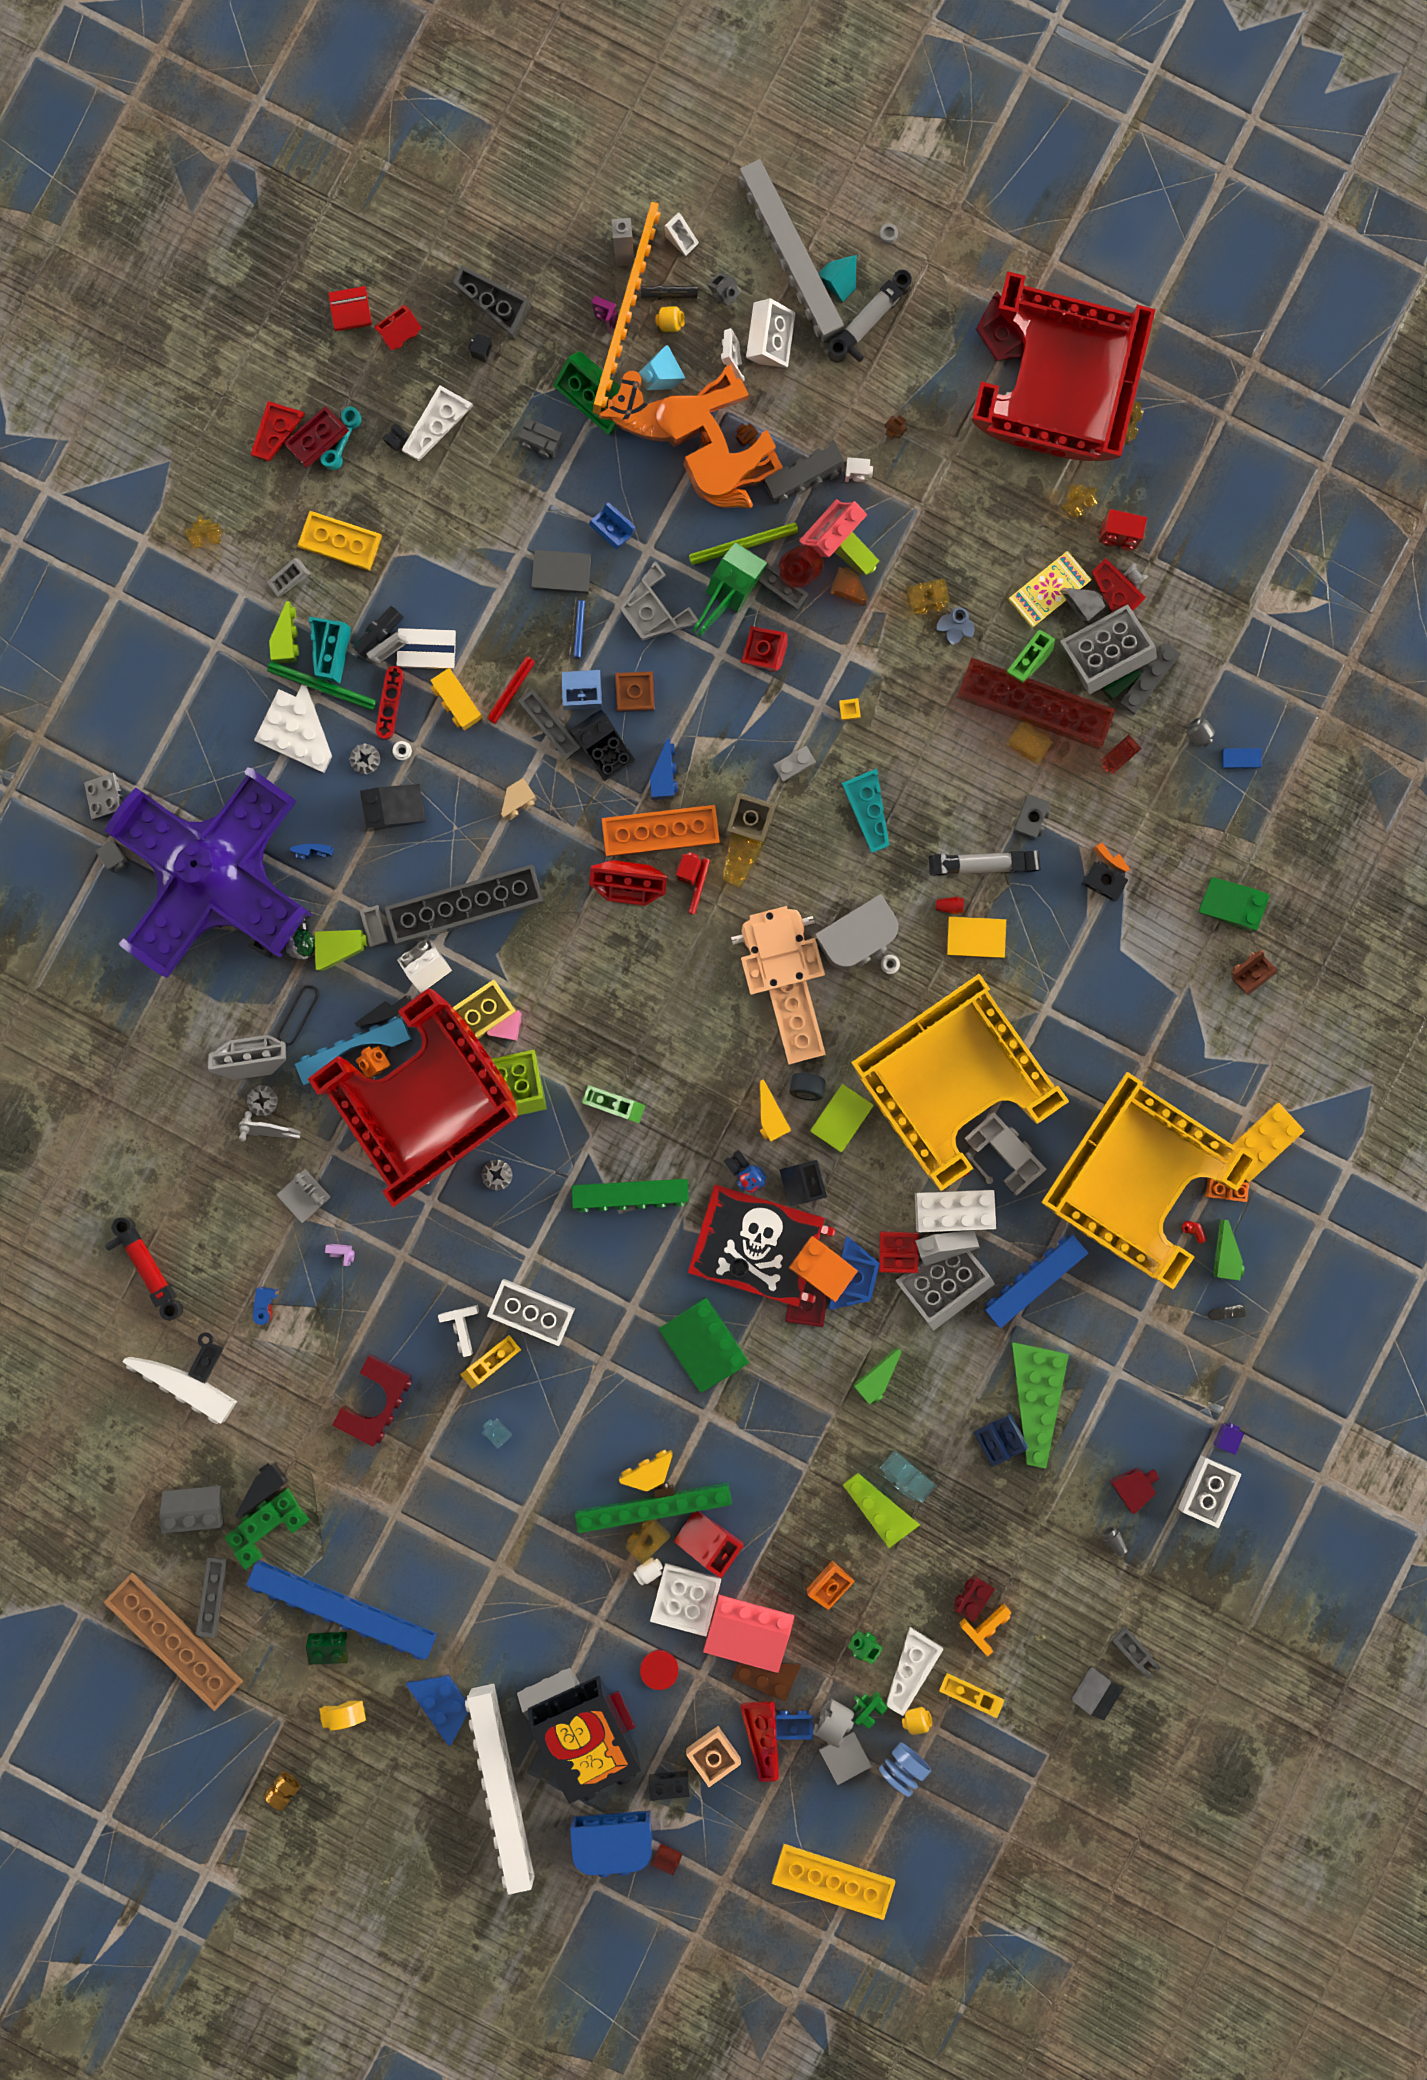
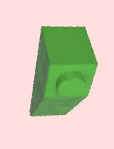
[1007,629,1055,683]
[582,1085,646,1123]
[1213,1219,1244,1281]
[853,1347,901,1404]

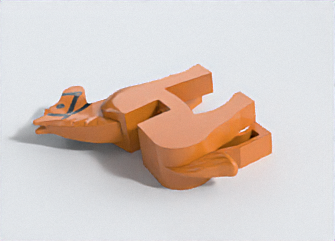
[599,365,783,509]

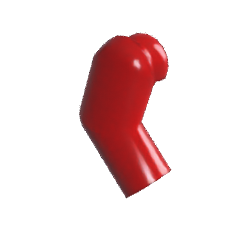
[1182,1221,1207,1244]

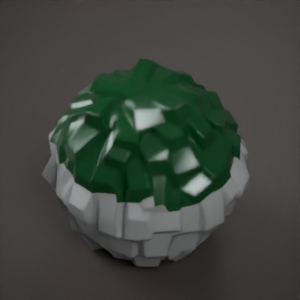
[286,929,315,960]

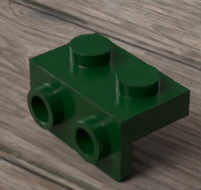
[306,1632,348,1665]

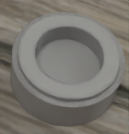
[879,223,898,244]

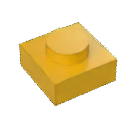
[839,698,861,721]

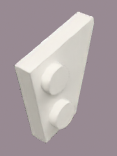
[721,328,744,382]

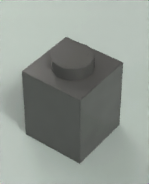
[95,840,129,872]

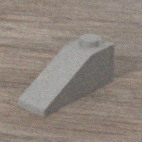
[916,1230,980,1266]

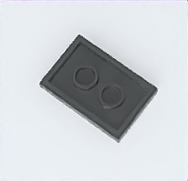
[531,550,592,593]

